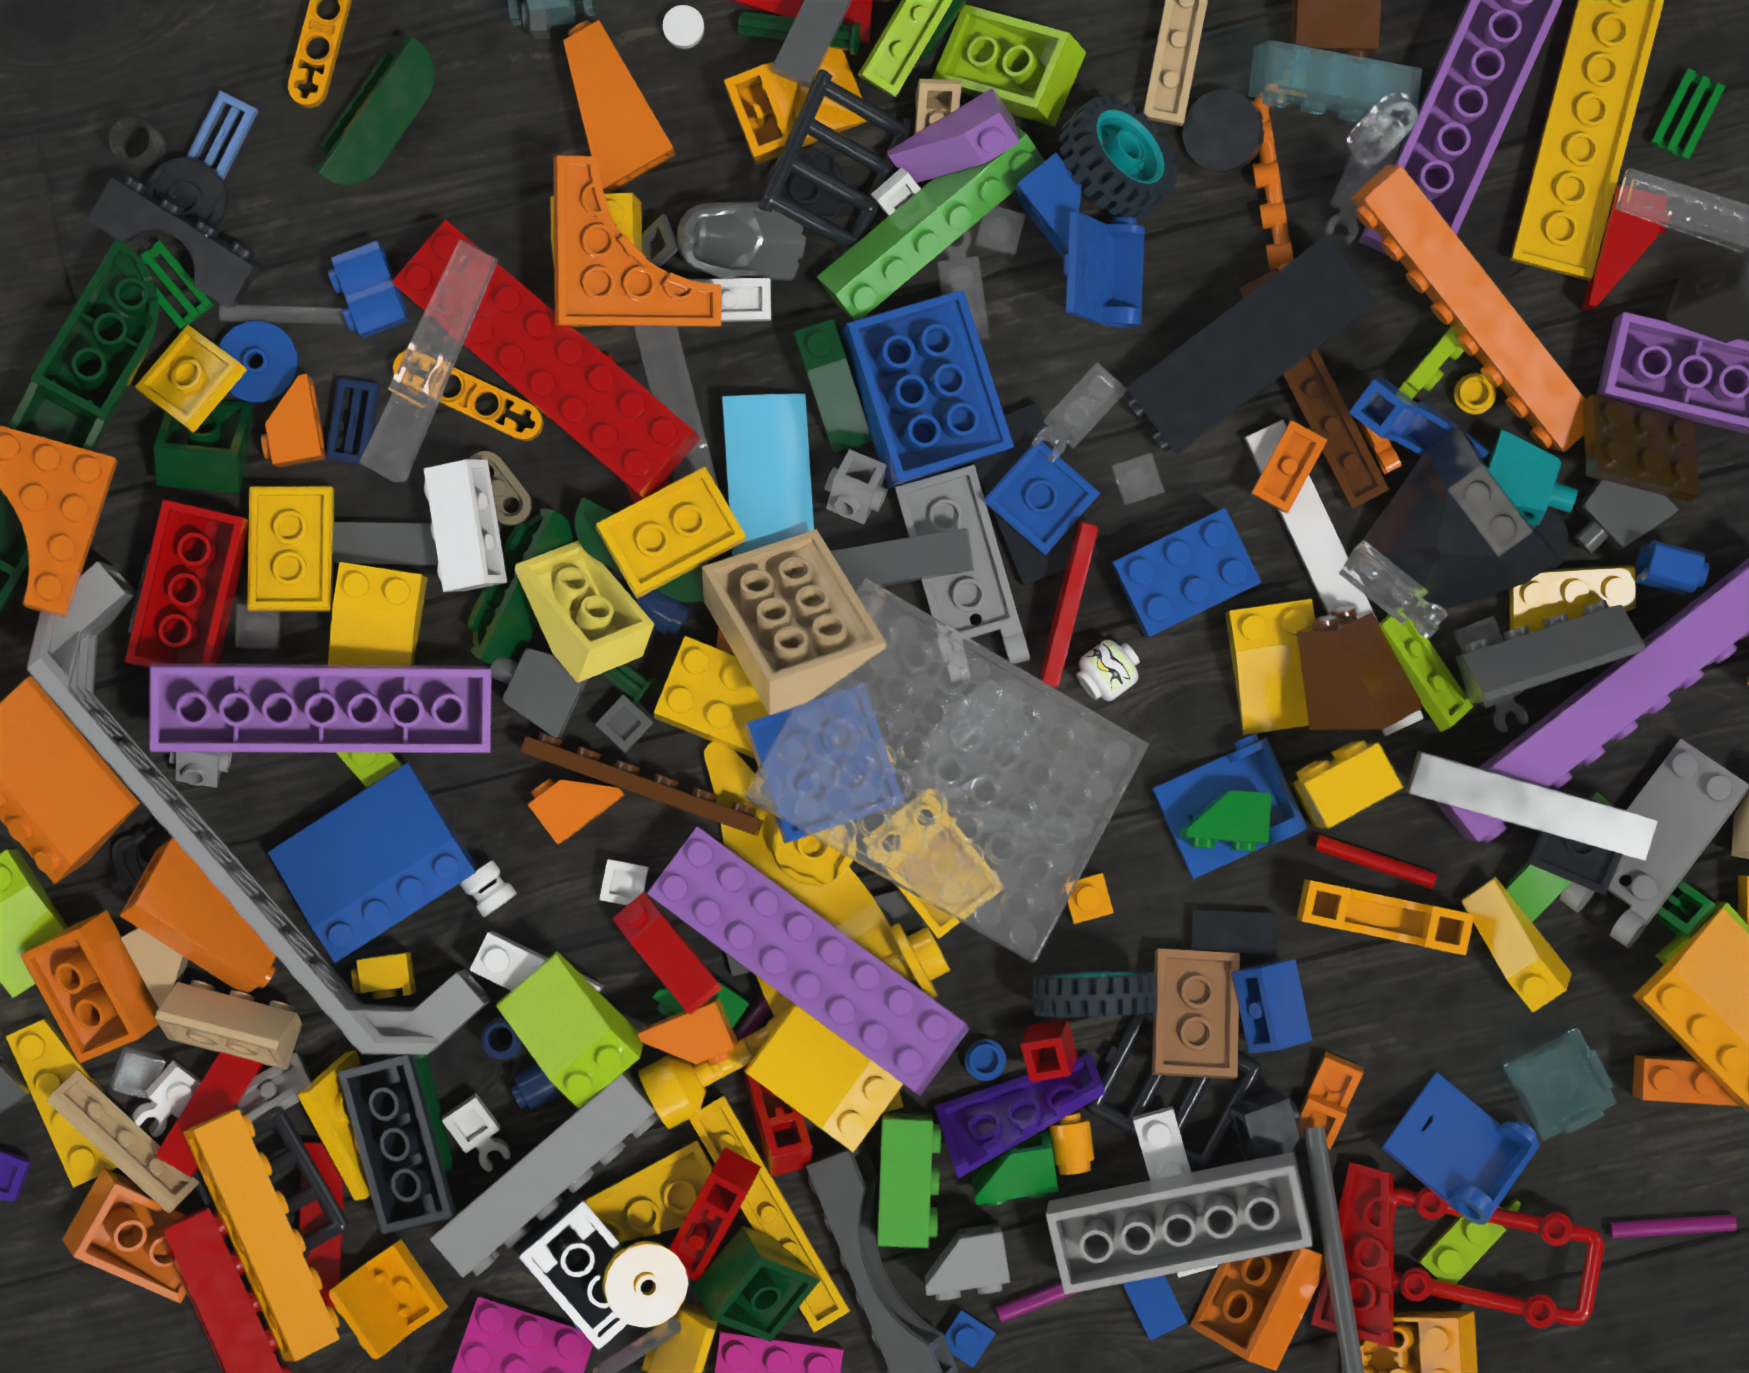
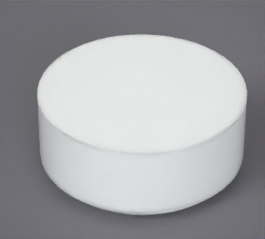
[663,5,704,49]

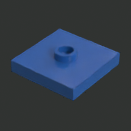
[983,438,1100,556]

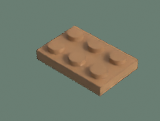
[1152,948,1240,1079]

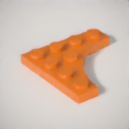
[553,156,721,327]
[0,426,117,618]

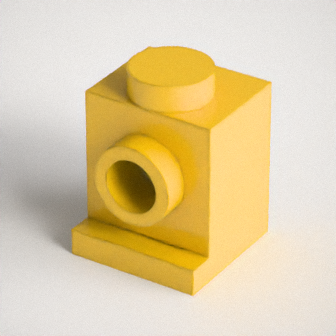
[351,952,416,999]

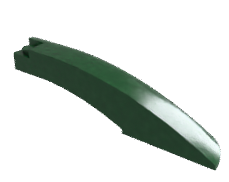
[0,239,159,613]

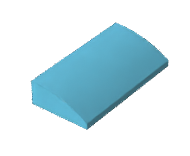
[722,394,814,557]

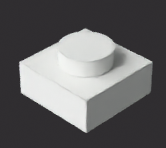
[871,167,921,216]
[599,859,649,905]

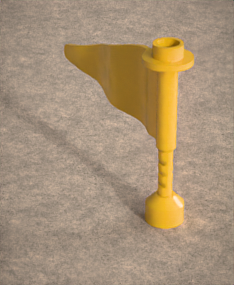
[638,742,951,1130]

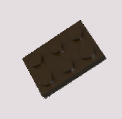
[1583,394,1700,502]

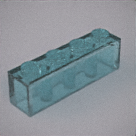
[1248,40,1422,128]

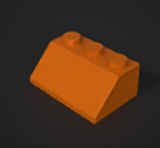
[20,910,159,1063]
[1190,1247,1326,1371]

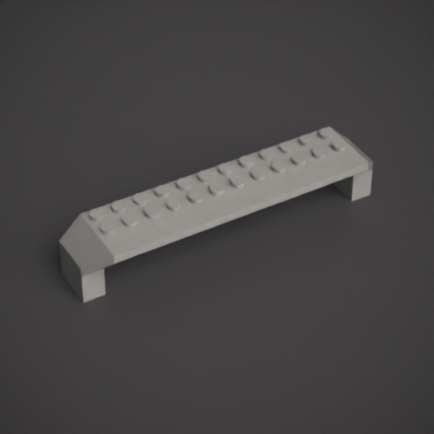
[27,561,493,1054]

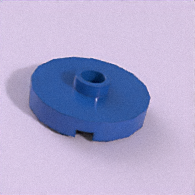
[219,321,299,403]

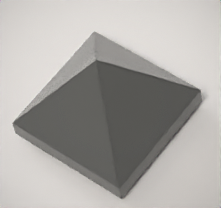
[642,215,679,268]

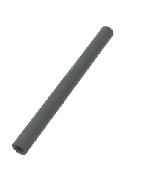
[1303,1126,1364,1373]

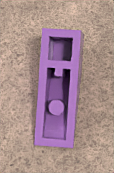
[887,88,1020,183]

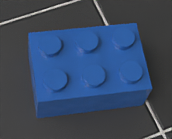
[1110,508,1262,639]

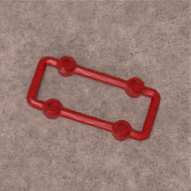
[1393,1186,1604,1328]

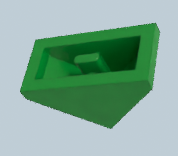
[1655,880,1717,938]

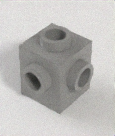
[824,449,888,524]
[169,752,232,788]

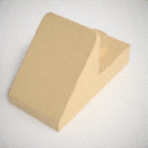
[914,79,961,135]

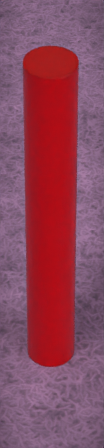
[1314,834,1437,889]

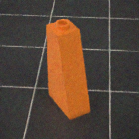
[563,20,676,194]
[120,837,277,994]

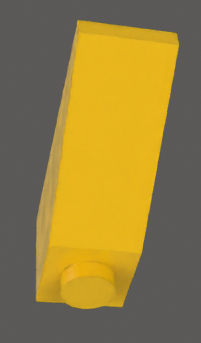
[1462,877,1572,1012]

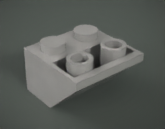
[924,1223,1010,1301]

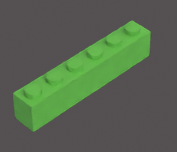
[817,126,1045,321]

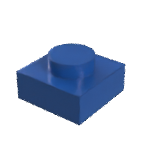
[944,1309,996,1368]

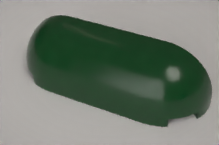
[315,37,435,185]
[575,497,714,602]
[468,509,573,664]

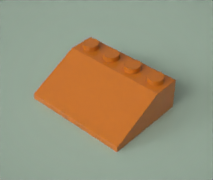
[0,676,140,884]

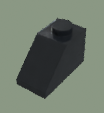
[1229,1089,1300,1162]

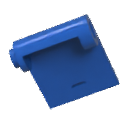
[1064,211,1145,328]
[1152,733,1308,879]
[1381,1072,1540,1225]

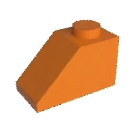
[261,374,326,468]
[527,778,626,844]
[638,997,738,1066]

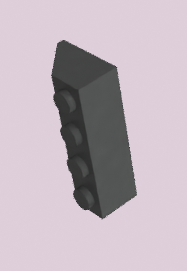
[1455,600,1646,704]

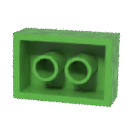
[878,1112,941,1248]

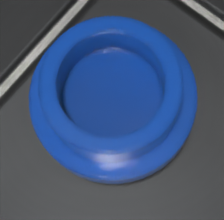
[965,1039,1006,1081]

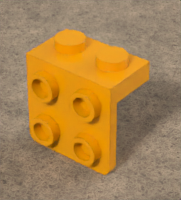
[329,1239,448,1359]

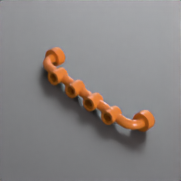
[1252,69,1301,271]

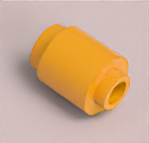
[1049,1112,1094,1175]

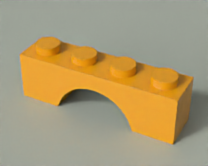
[1296,879,1474,955]

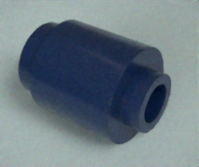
[631,590,691,636]
[480,1015,524,1059]
[510,1063,565,1113]

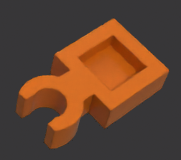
[1354,417,1402,475]

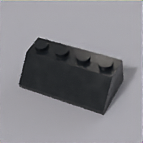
[338,1054,456,1234]

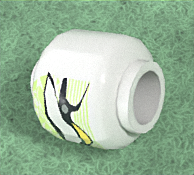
[1076,640,1140,701]

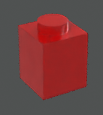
[1020,1019,1078,1082]

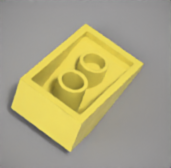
[514,540,654,683]

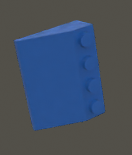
[838,290,1014,489]
[268,762,476,963]

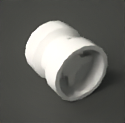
[460,860,517,918]

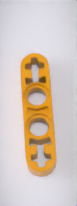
[288,0,352,108]
[393,349,544,441]

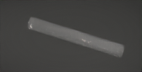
[219,304,345,325]
[593,1318,681,1373]

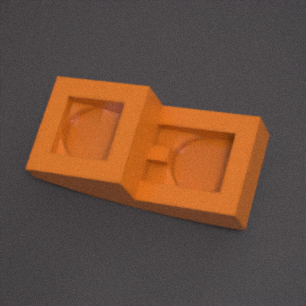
[1296,1051,1364,1150]

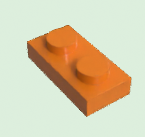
[1251,420,1327,514]

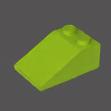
[932,4,1086,127]
[0,849,68,998]
[496,951,643,1109]

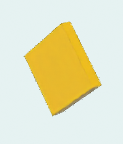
[135,324,247,433]

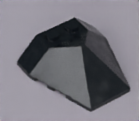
[1350,425,1560,619]

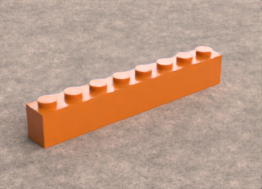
[1350,165,1585,452]

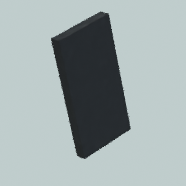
[973,402,1100,586]

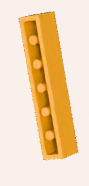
[183,1109,340,1362]

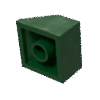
[154,400,253,494]
[693,1226,820,1342]

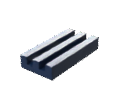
[325,378,381,466]

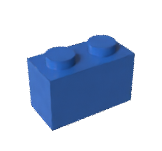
[1232,959,1312,1054]

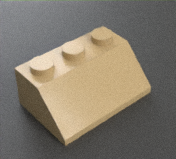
[155,980,302,1070]

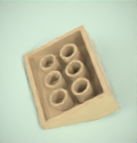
[702,529,886,715]

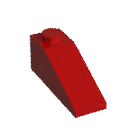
[1581,185,1670,311]
[613,892,722,1015]
[742,1063,812,1177]
[669,1147,761,1282]

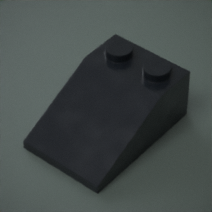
[511,1192,653,1350]

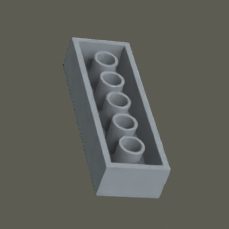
[430,1069,658,1278]
[1046,1152,1313,1294]

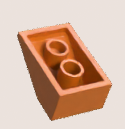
[62,1167,191,1303]

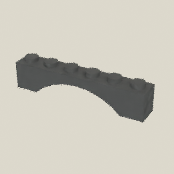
[806,1141,958,1373]

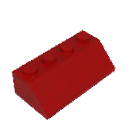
[125,500,249,668]

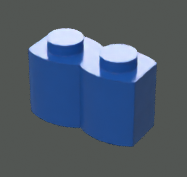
[328,240,410,339]
[1635,540,1709,595]

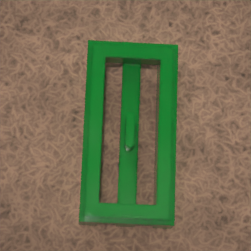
[1649,68,1725,162]
[140,240,214,330]

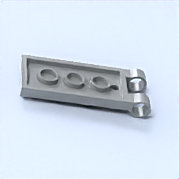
[895,465,1030,682]
[1559,739,1749,948]

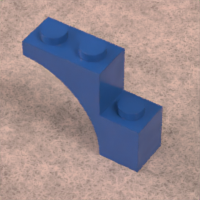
[1349,378,1491,458]

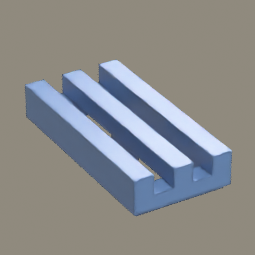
[186,91,259,180]

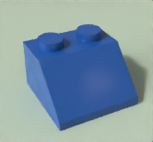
[1014,153,1082,260]

